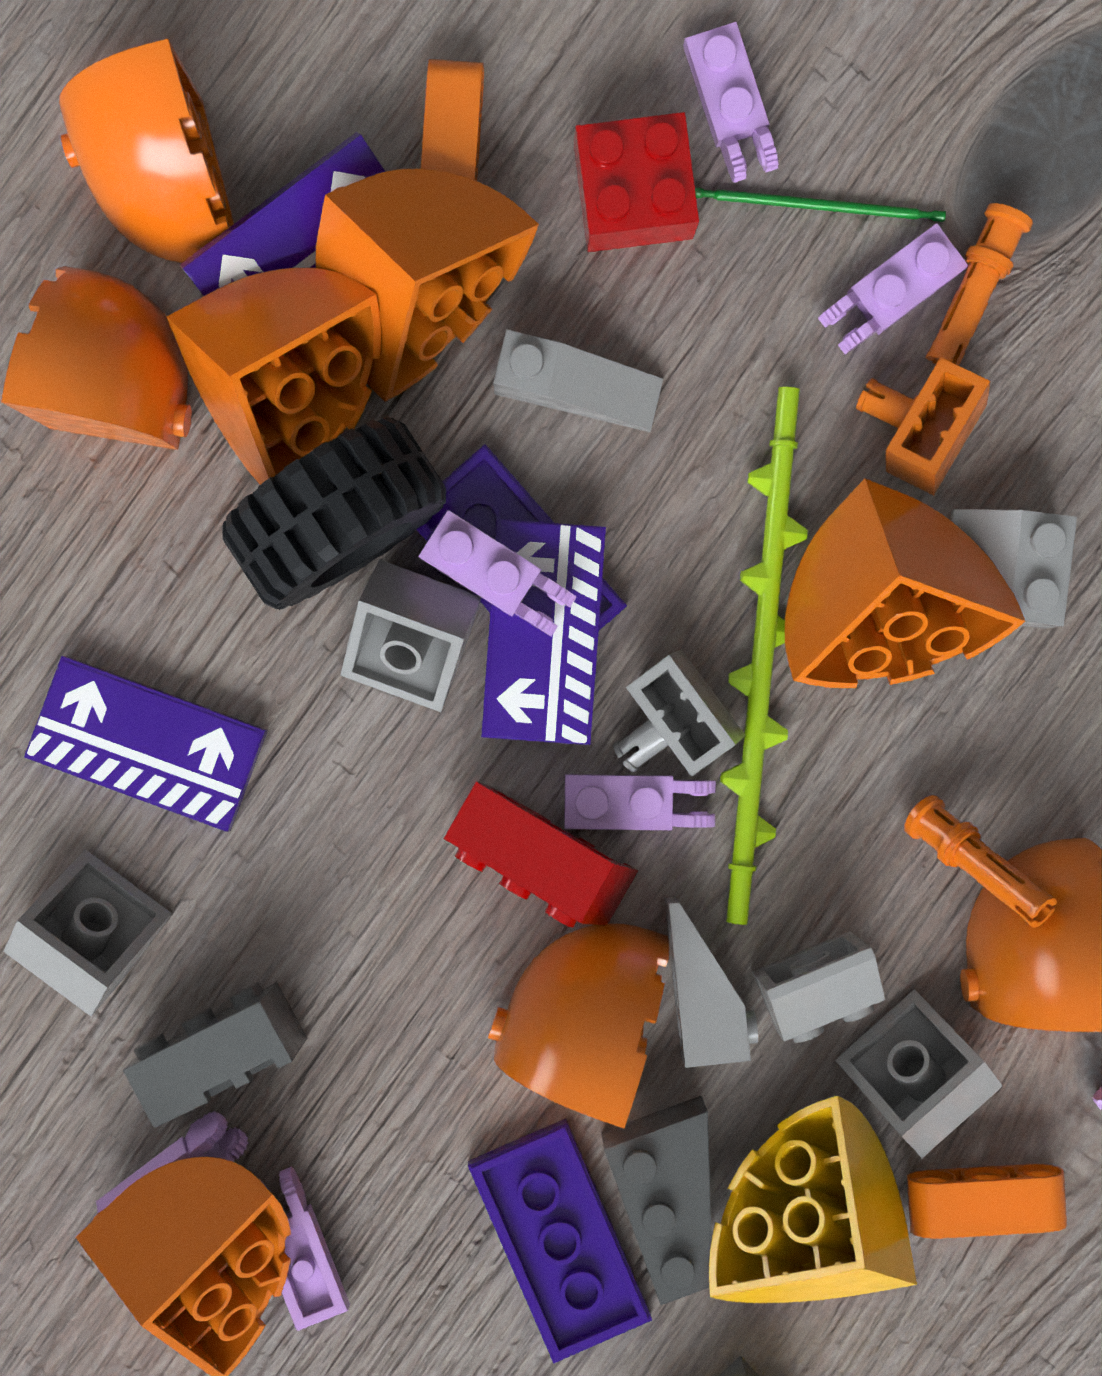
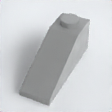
[493,329,663,432]
[664,896,758,1068]

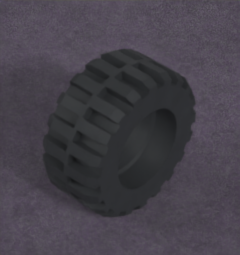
[222,417,446,610]

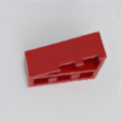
[443,782,639,928]

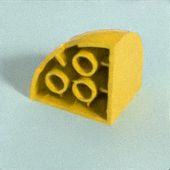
[709,1096,917,1303]

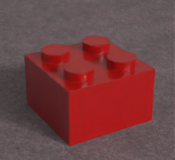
[574,112,699,253]

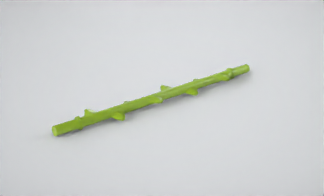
[720,387,808,925]

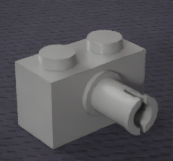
[613,649,746,777]

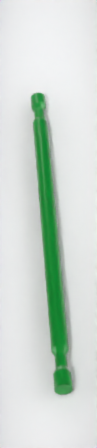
[695,187,946,222]

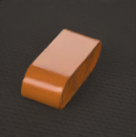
[421,59,484,181]
[907,1164,1067,1239]

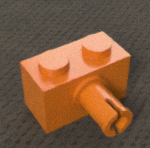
[856,357,990,496]

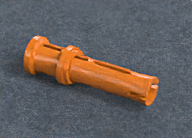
[926,203,1033,366]
[904,795,1057,928]

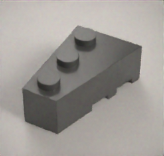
[123,982,307,1128]
[601,1096,711,1305]

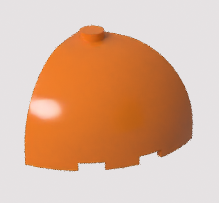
[59,39,234,263]
[316,169,539,402]
[1,266,192,450]
[166,268,381,485]
[785,478,1025,688]
[960,838,1102,1032]
[488,924,669,1128]
[75,1157,291,1376]

